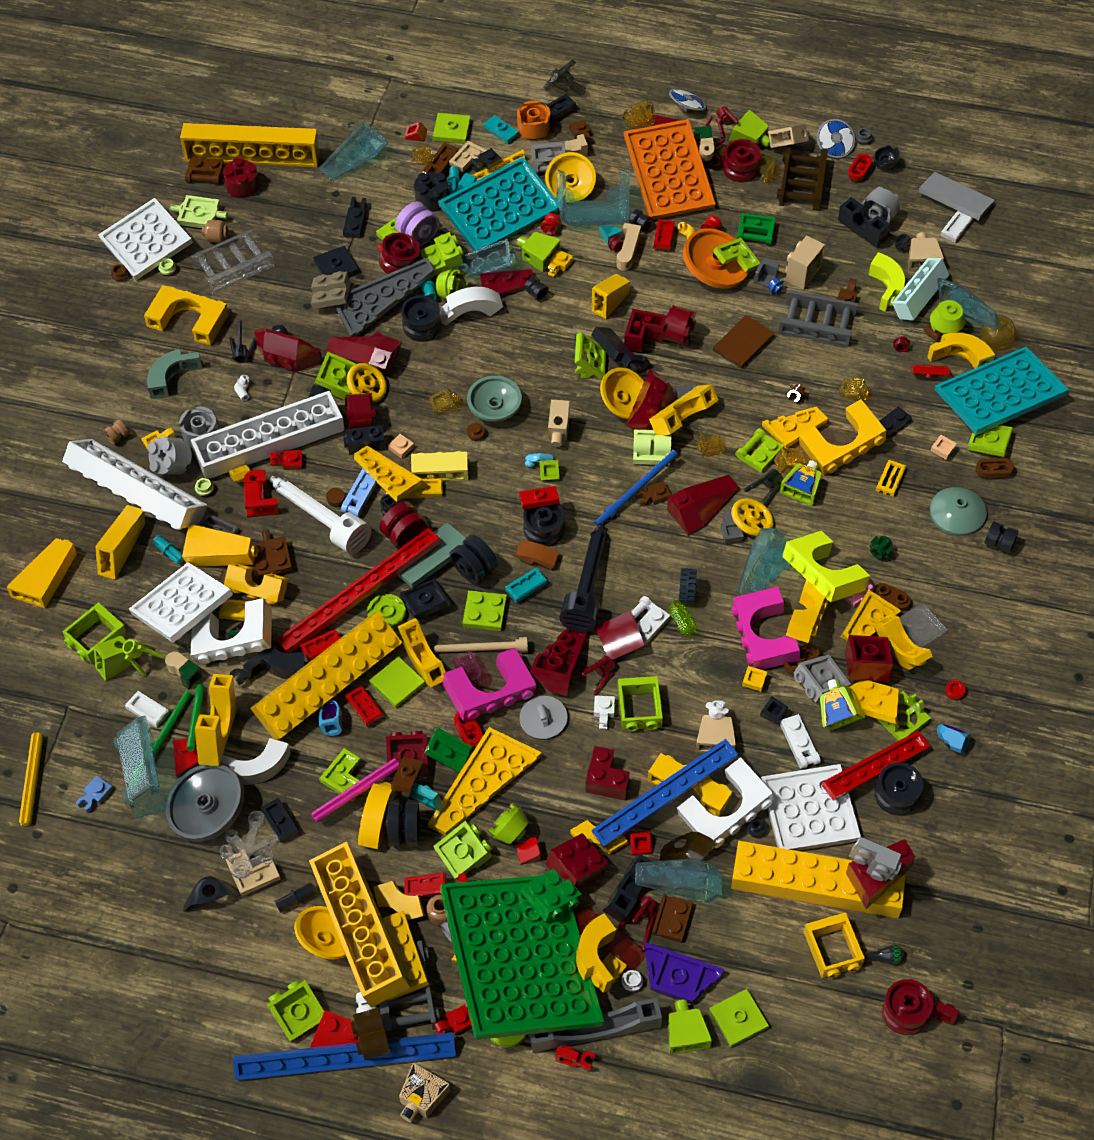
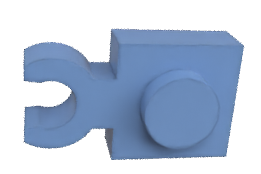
[76,775,113,813]

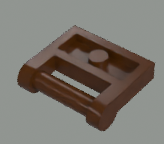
[185,157,224,184]

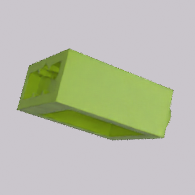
[62,602,127,664]
[617,676,663,731]

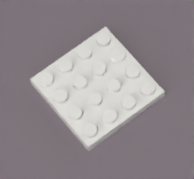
[98,198,193,280]
[129,562,233,643]
[761,764,861,851]

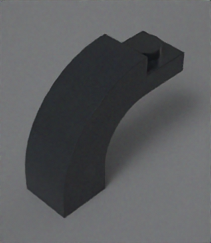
[257,632,306,679]

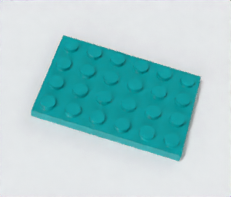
[438,157,561,255]
[935,347,1069,435]

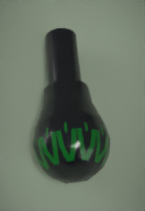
[862,945,904,964]

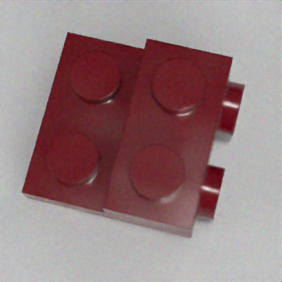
[386,731,428,777]

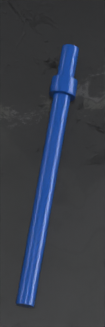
[594,450,678,525]

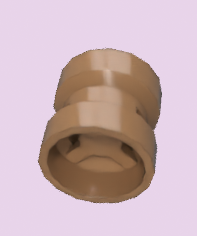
[103,420,129,445]

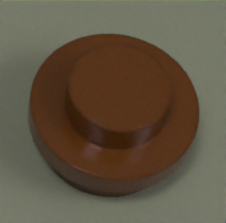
[111,264,129,280]
[466,423,485,441]

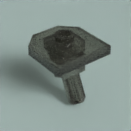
[543,59,586,96]

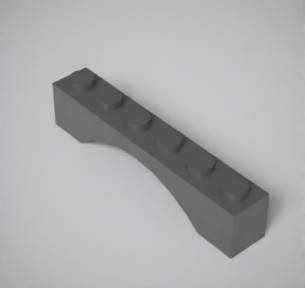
[529,998,662,1053]

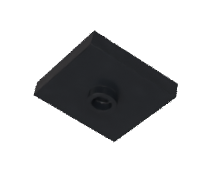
[313,245,359,277]
[400,579,451,620]

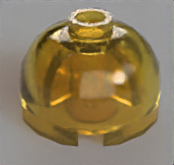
[621,100,655,130]
[979,315,1016,351]

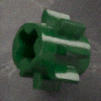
[869,536,894,559]

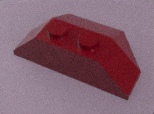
[254,329,323,372]
[626,369,678,430]

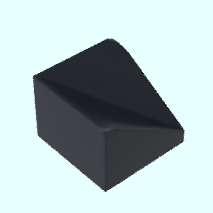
[760,696,788,723]

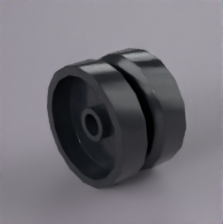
[401,295,441,341]
[523,504,565,547]
[449,534,498,584]
[874,762,924,816]
[386,800,420,846]

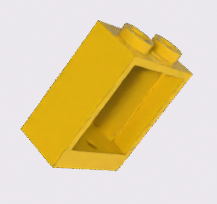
[804,912,865,978]

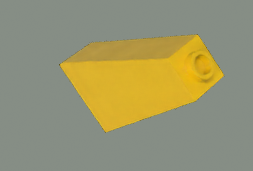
[95,505,145,580]
[182,525,258,567]
[7,538,77,608]

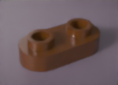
[975,458,1014,478]
[873,583,911,612]
[783,644,819,675]

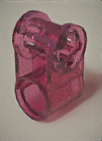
[452,651,483,689]

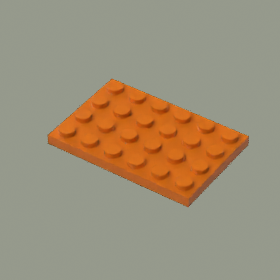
[624,119,715,220]

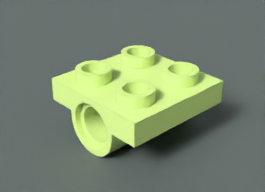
[633,430,671,465]

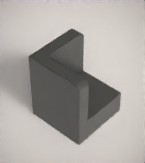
[754,258,780,288]

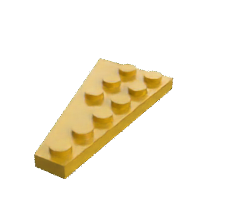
[428,727,542,836]

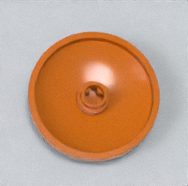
[683,229,749,289]

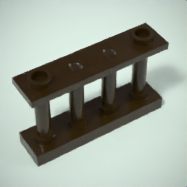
[776,145,828,211]

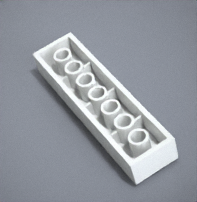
[191,391,344,479]
[62,439,208,530]

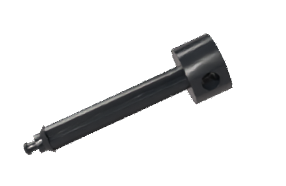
[559,523,607,633]

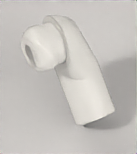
[234,375,250,401]

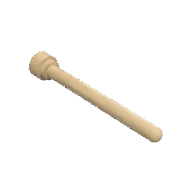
[434,637,528,653]

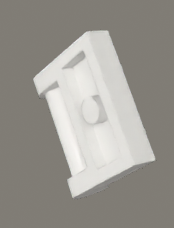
[632,596,670,644]

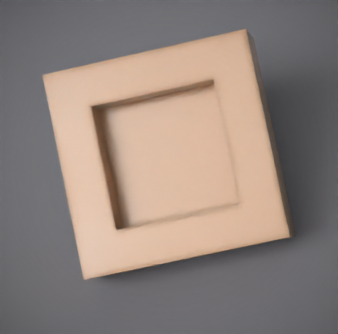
[388,434,414,459]
[931,435,957,460]

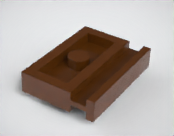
[652,894,693,943]

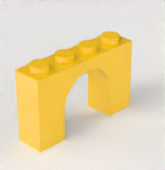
[144,285,229,346]
[799,399,886,476]
[195,674,236,766]

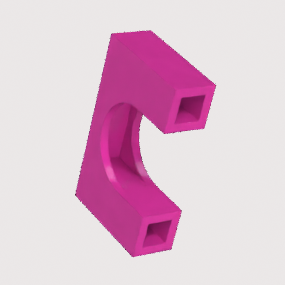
[731,587,800,670]
[443,648,536,721]

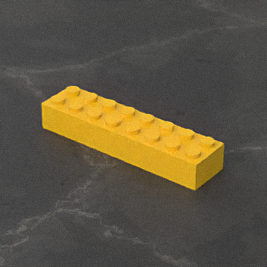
[180,123,320,167]
[250,611,402,740]
[309,841,410,1008]
[731,841,906,918]

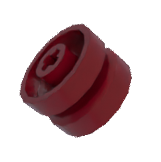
[722,139,761,183]
[379,232,420,274]
[379,501,428,550]
[881,979,934,1035]

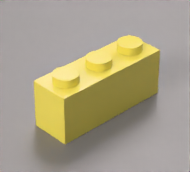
[411,451,468,482]

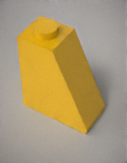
[592,274,630,319]

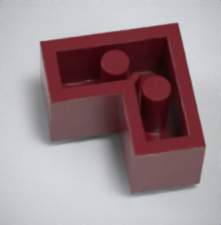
[624,309,667,352]
[585,746,630,801]

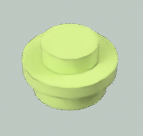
[158,258,176,275]
[195,478,214,496]

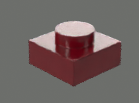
[932,1002,959,1026]

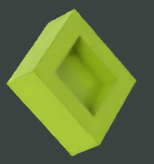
[539,459,560,480]

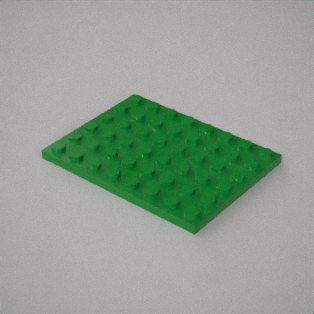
[440,876,604,1040]

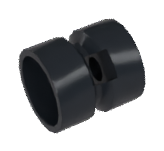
[984,521,1019,553]

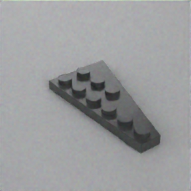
[334,258,435,337]

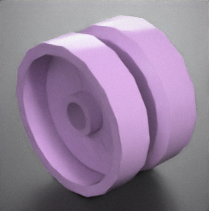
[395,201,439,246]

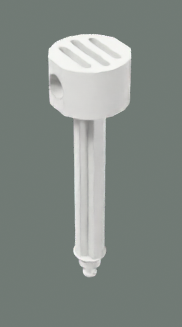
[269,476,371,555]

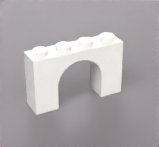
[191,598,272,664]
[677,757,773,850]

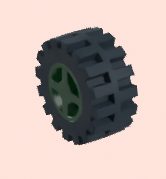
[679,568,697,603]

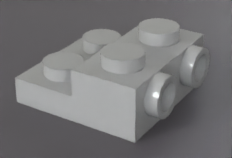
[794,654,851,703]
[849,837,902,881]

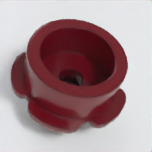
[608,236,624,252]
[893,336,910,352]

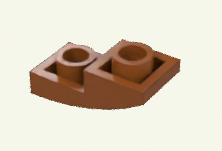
[514,540,559,569]

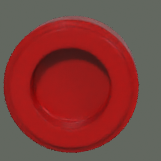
[945,680,966,701]

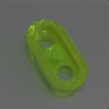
[668,600,697,635]

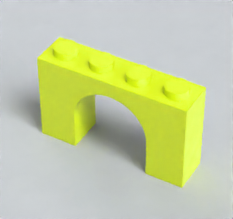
[782,531,870,602]

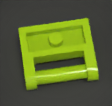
[735,428,784,473]

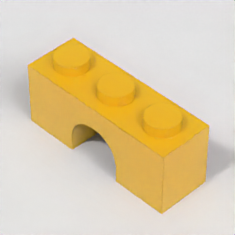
[224,563,289,604]

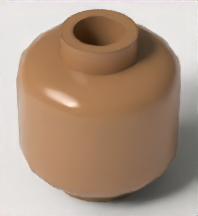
[202,220,228,243]
[427,895,447,926]

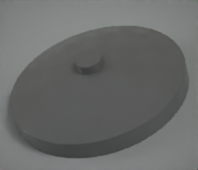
[166,764,244,842]

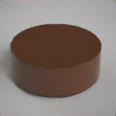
[326,488,345,507]

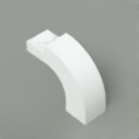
[440,287,503,325]
[220,738,291,785]

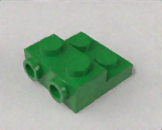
[520,868,582,922]

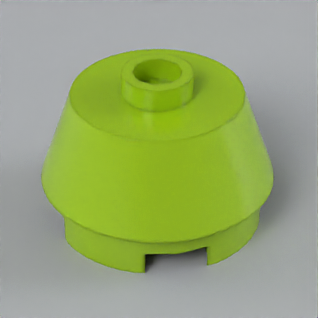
[436,268,469,300]
[930,300,966,335]
[488,803,529,844]

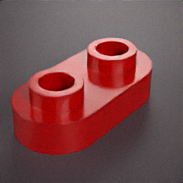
[848,153,873,181]
[454,712,483,747]

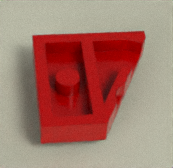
[173,738,199,778]
[310,1010,359,1048]

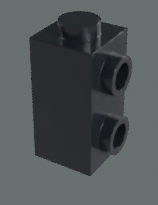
[343,425,386,455]

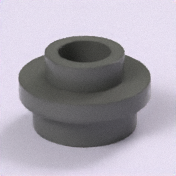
[855,128,872,144]

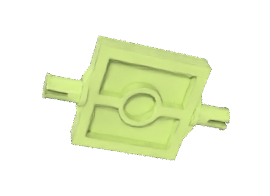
[170,195,228,228]

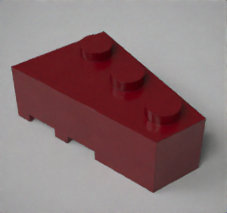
[846,839,916,909]

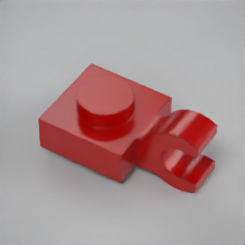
[270,450,302,470]
[435,1004,472,1035]
[555,1046,595,1071]

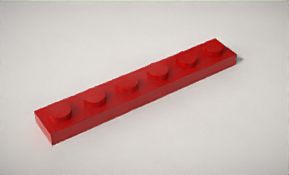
[822,731,930,801]

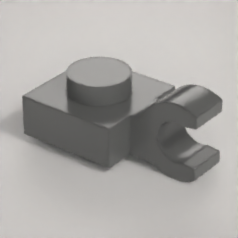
[720,510,744,543]

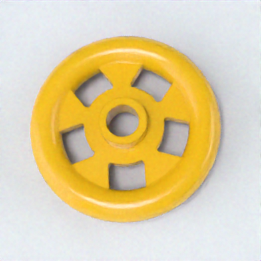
[347,363,387,403]
[731,498,773,536]

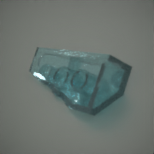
[319,121,388,180]
[449,239,517,275]
[937,278,999,329]
[736,528,791,596]
[635,858,722,903]

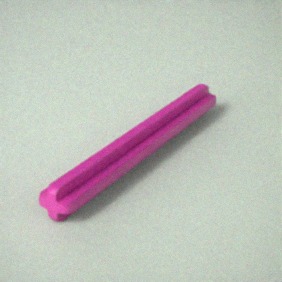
[311,758,400,822]

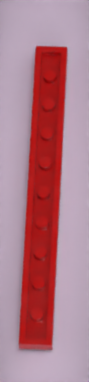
[276,528,441,654]

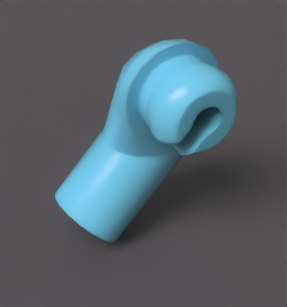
[525,453,553,467]

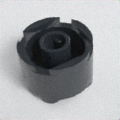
[414,172,449,212]

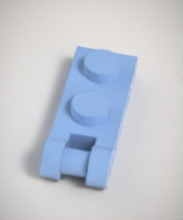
[341,469,377,517]

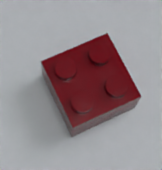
[845,635,893,682]
[545,833,608,890]

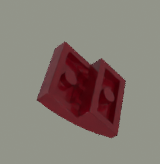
[595,610,646,660]

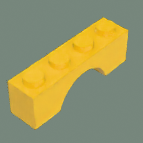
[649,384,719,435]
[786,580,828,643]
[648,753,732,817]

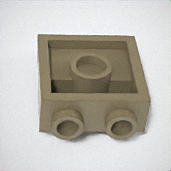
[311,271,351,309]

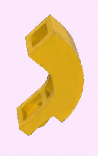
[927,333,995,368]
[874,615,933,670]
[398,618,446,687]
[358,782,397,849]
[576,913,617,993]

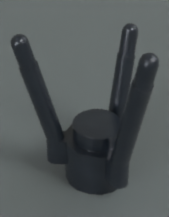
[229,320,256,363]
[744,469,782,506]

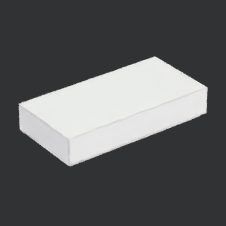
[940,211,973,243]
[125,691,170,728]

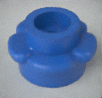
[768,278,784,294]

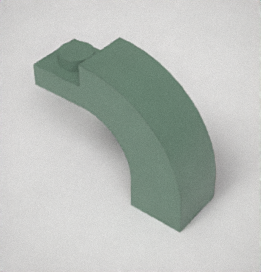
[147,349,202,399]

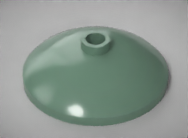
[467,376,522,421]
[930,487,987,536]

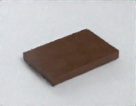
[713,315,774,369]

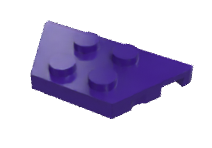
[644,942,724,1004]

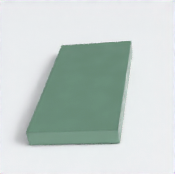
[397,523,466,588]

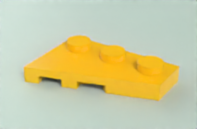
[762,407,828,449]
[840,590,901,641]

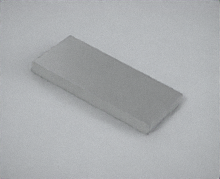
[918,172,995,220]

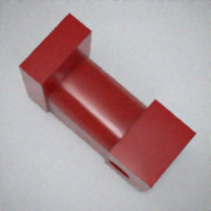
[244,469,279,518]

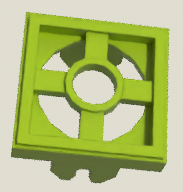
[575,332,606,379]
[876,691,931,741]

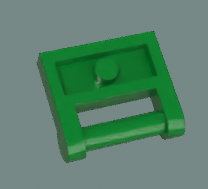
[737,213,775,245]

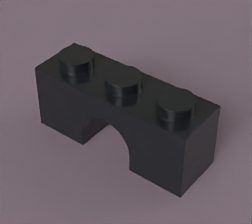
[838,197,891,247]
[602,854,657,922]

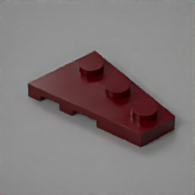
[480,269,533,298]

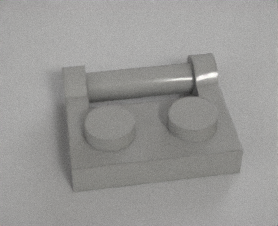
[531,141,566,175]

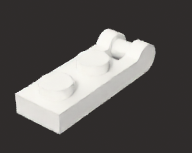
[780,714,821,769]

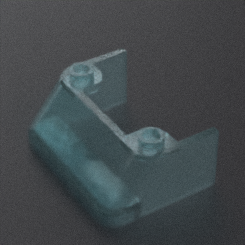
[557,169,630,225]
[113,715,166,818]

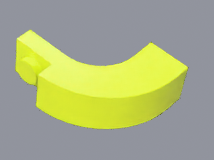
[869,252,905,312]

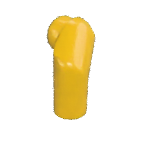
[678,222,695,239]

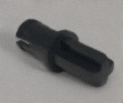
[274,883,317,913]

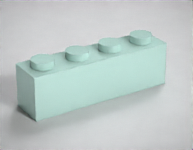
[892,258,949,320]

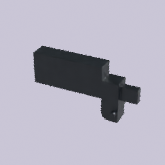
[591,326,650,373]

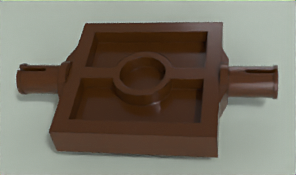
[252,530,293,580]

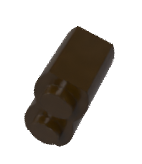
[350,1007,390,1061]

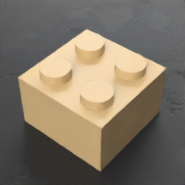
[785,235,825,290]

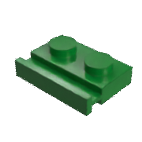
[424,727,472,773]

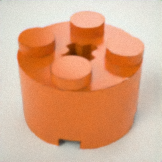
[517,101,550,140]

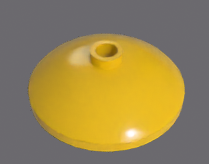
[545,152,596,203]
[600,367,644,419]
[294,906,346,960]

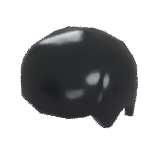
[873,145,900,170]

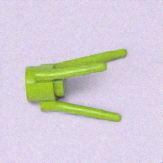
[122,639,164,677]

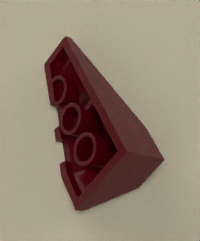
[324,336,403,375]
[667,474,739,536]
[531,628,588,696]

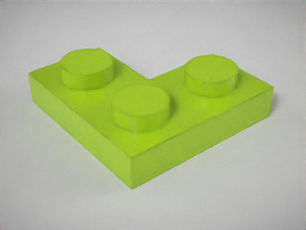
[713,238,760,273]
[319,748,361,802]

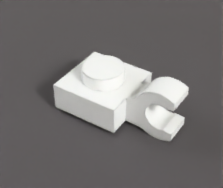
[594,696,615,730]

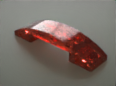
[573,905,645,970]

